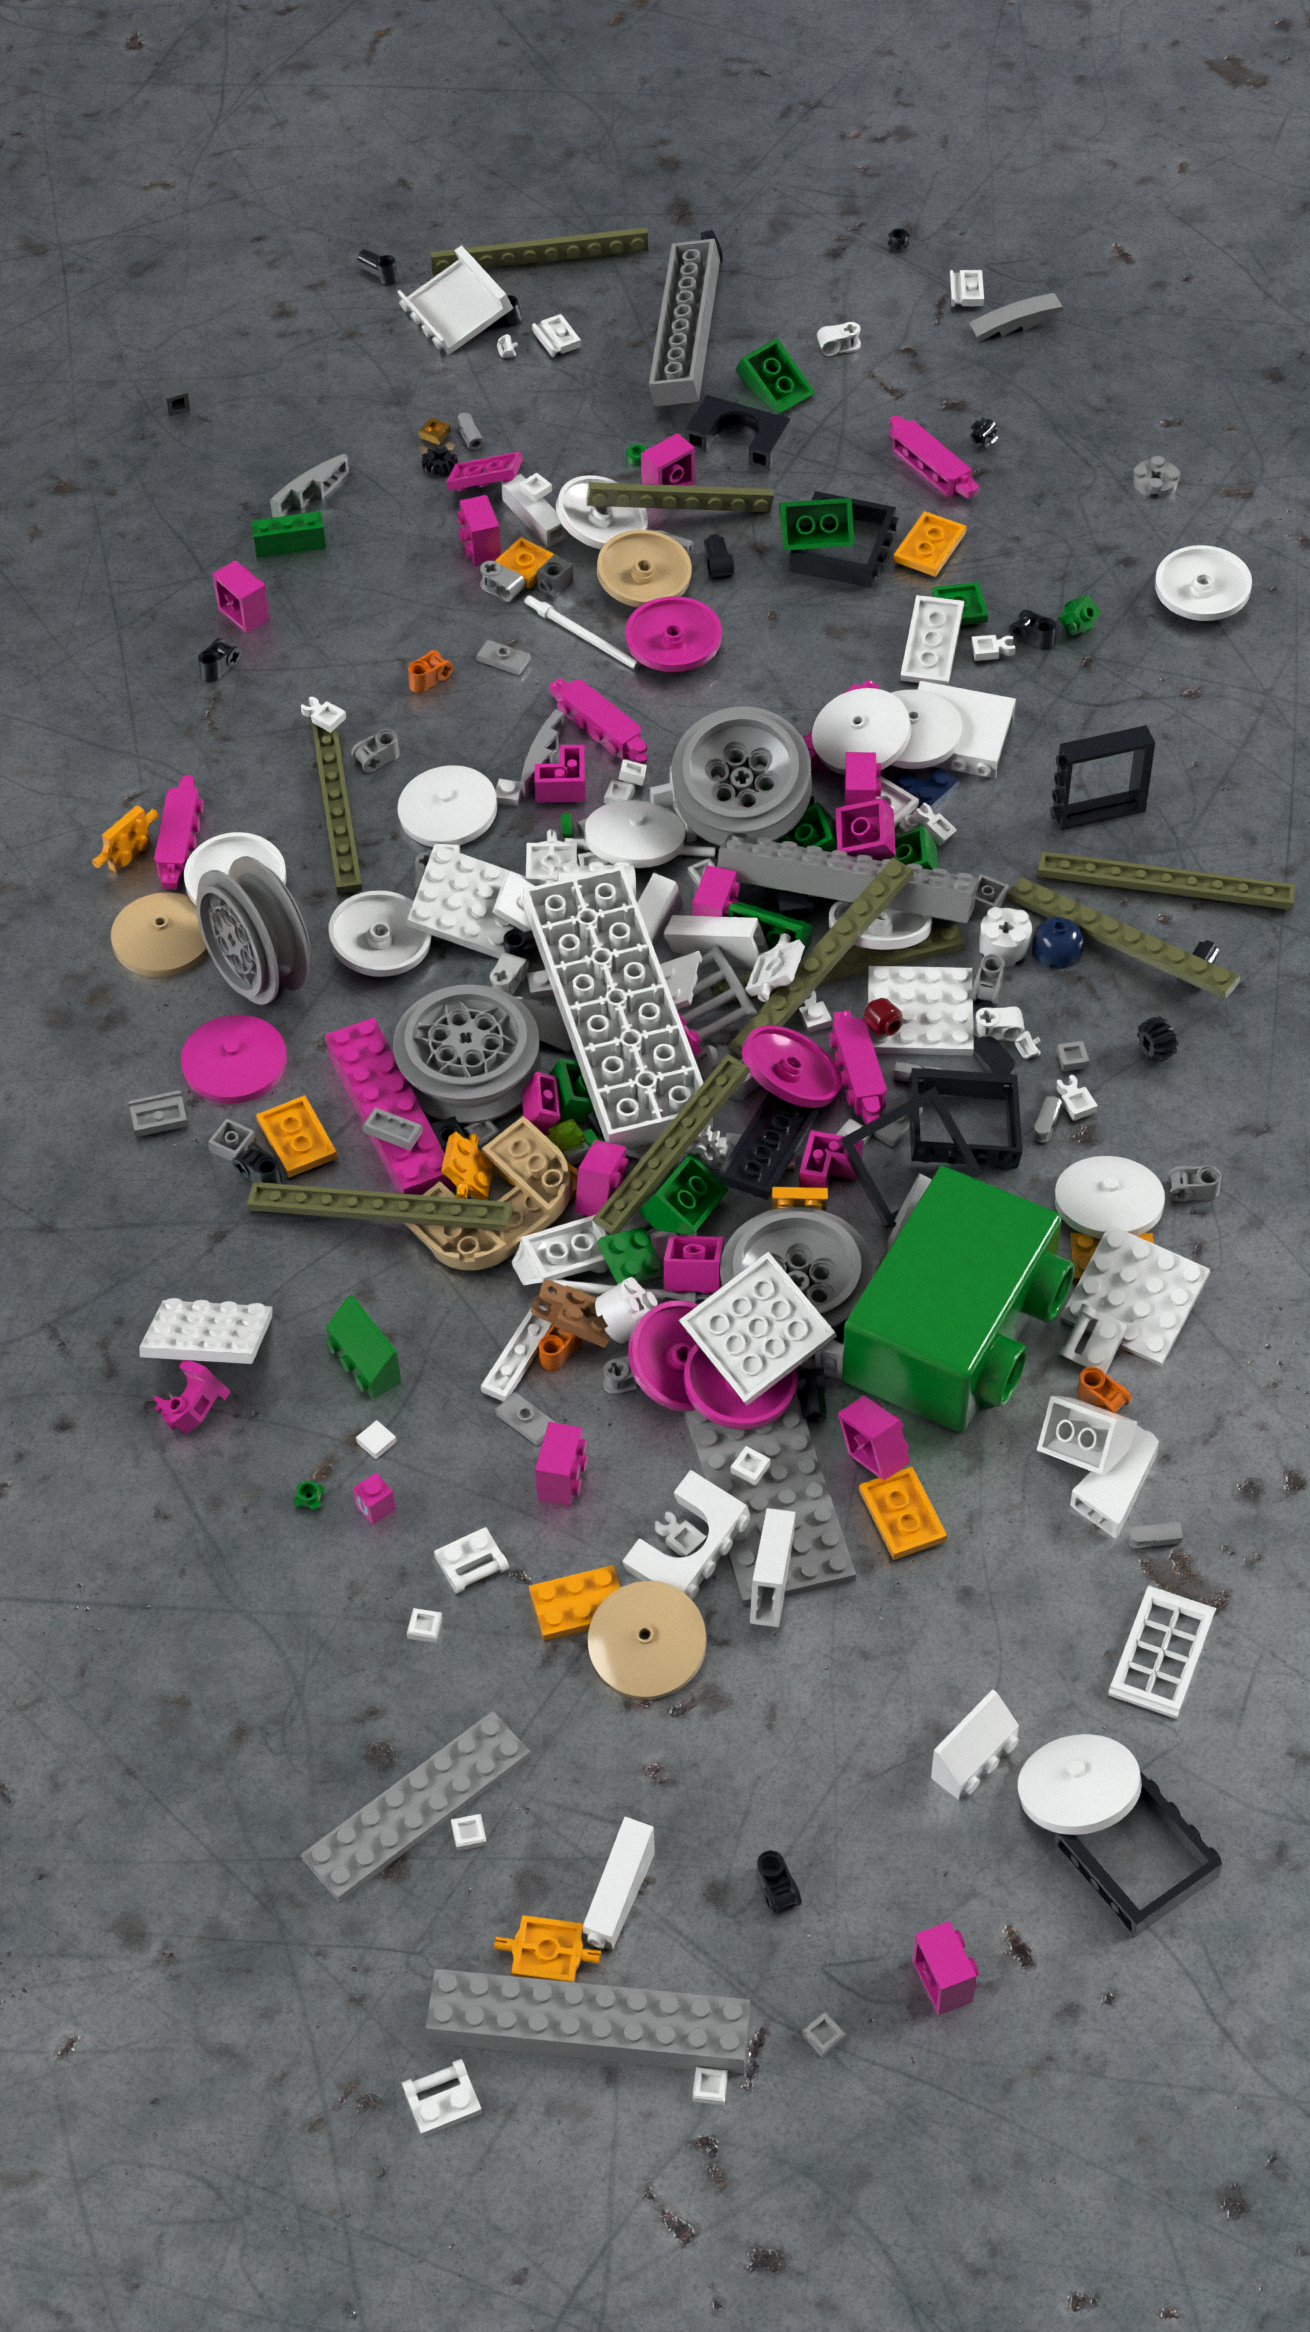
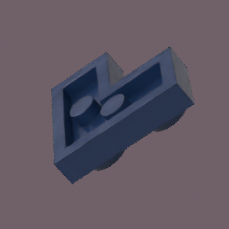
[892,769,959,811]

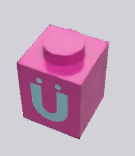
[353,1473,396,1525]

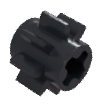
[970,418,999,448]

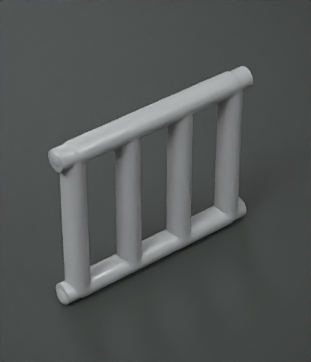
[677,945,757,1041]

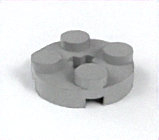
[1133,456,1180,498]

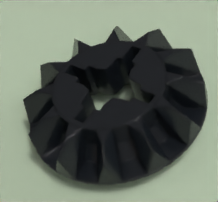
[421,446,458,475]

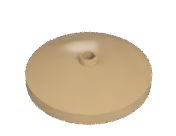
[597,530,692,608]
[111,892,209,977]
[588,1581,707,1700]

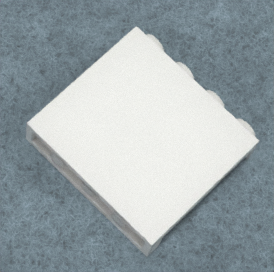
[398,245,513,355]
[917,681,1016,779]

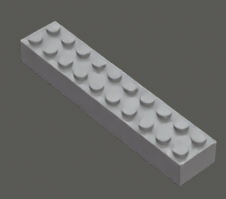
[649,239,720,406]
[717,833,979,923]
[425,1969,750,2075]

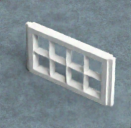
[1108,1585,1216,1719]

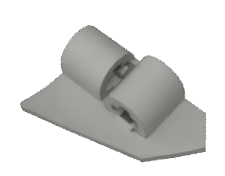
[518,999,571,1053]

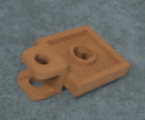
[530,1280,610,1348]

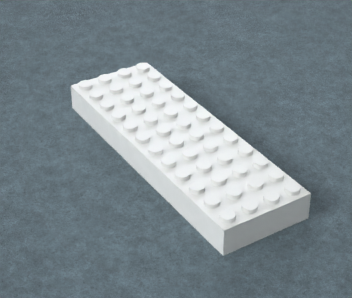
[523,866,713,1149]

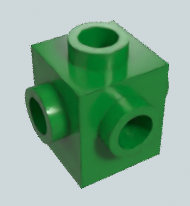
[1058,594,1101,636]

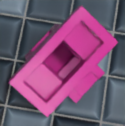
[153,1360,231,1435]

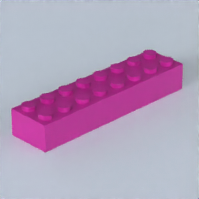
[325,1017,456,1195]

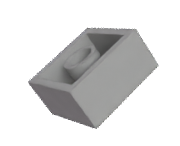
[974,874,1009,914]
[208,1118,256,1161]

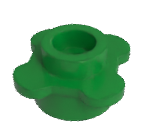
[293,1481,325,1510]

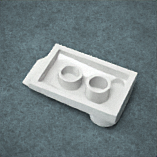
[511,1215,609,1285]

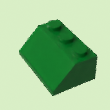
[779,498,854,551]
[251,511,326,558]
[729,902,812,960]
[637,1153,729,1235]
[325,1295,401,1399]

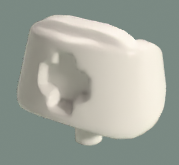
[497,334,518,358]
[1015,1031,1041,1059]

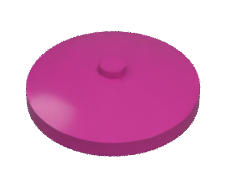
[625,596,722,672]
[181,1015,287,1104]
[742,1025,842,1108]
[628,1300,699,1412]
[684,1343,798,1429]

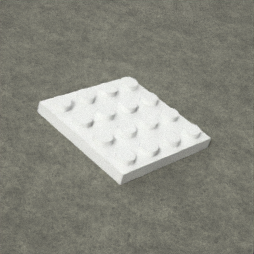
[405,844,526,959]
[868,966,974,1056]
[1060,1224,1210,1367]
[679,1252,837,1405]
[139,1298,272,1364]

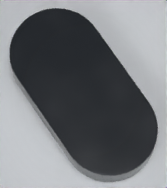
[973,1036,1015,1074]

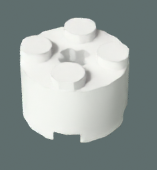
[979,907,1032,967]
[595,1277,658,1344]

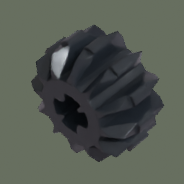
[1137,1016,1178,1063]

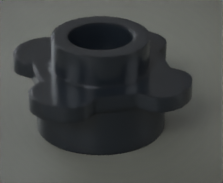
[888,228,910,249]

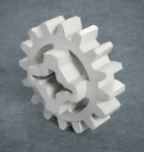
[678,1125,729,1172]

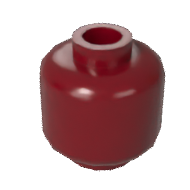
[863,998,903,1037]

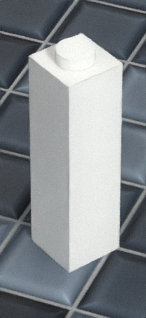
[501,474,567,548]

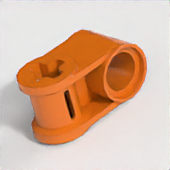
[408,650,454,693]
[539,1321,583,1372]
[1077,1367,1132,1414]

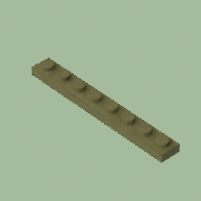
[586,482,774,512]
[592,1054,751,1234]

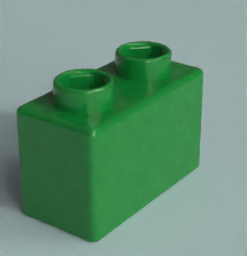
[842,1165,1075,1432]

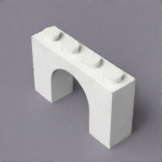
[622,1470,750,1600]

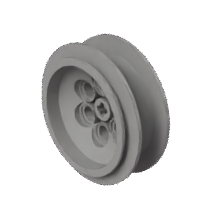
[671,706,812,846]
[196,856,311,1005]
[393,984,541,1124]
[720,1207,874,1356]

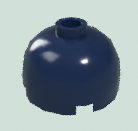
[1032,917,1084,969]

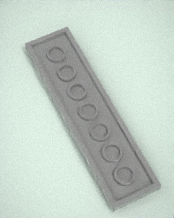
[301,1711,531,1902]

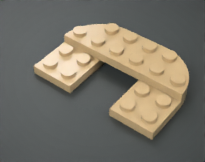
[404,1116,573,1270]

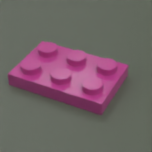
[447,451,523,491]

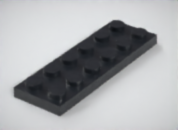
[717,1092,822,1200]

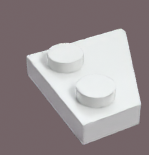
[660,951,702,1010]

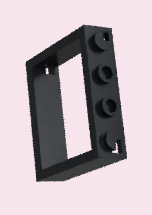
[789,491,899,588]
[1050,725,1155,830]
[908,1068,1023,1168]
[837,1087,983,1228]
[1054,1772,1222,1938]

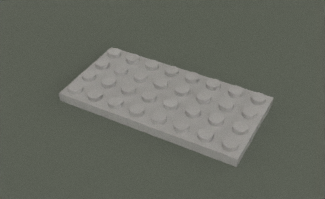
[685,1392,856,1606]

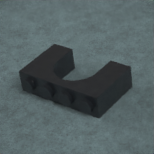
[685,395,791,471]

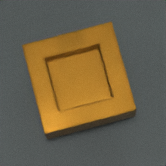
[419,417,451,445]

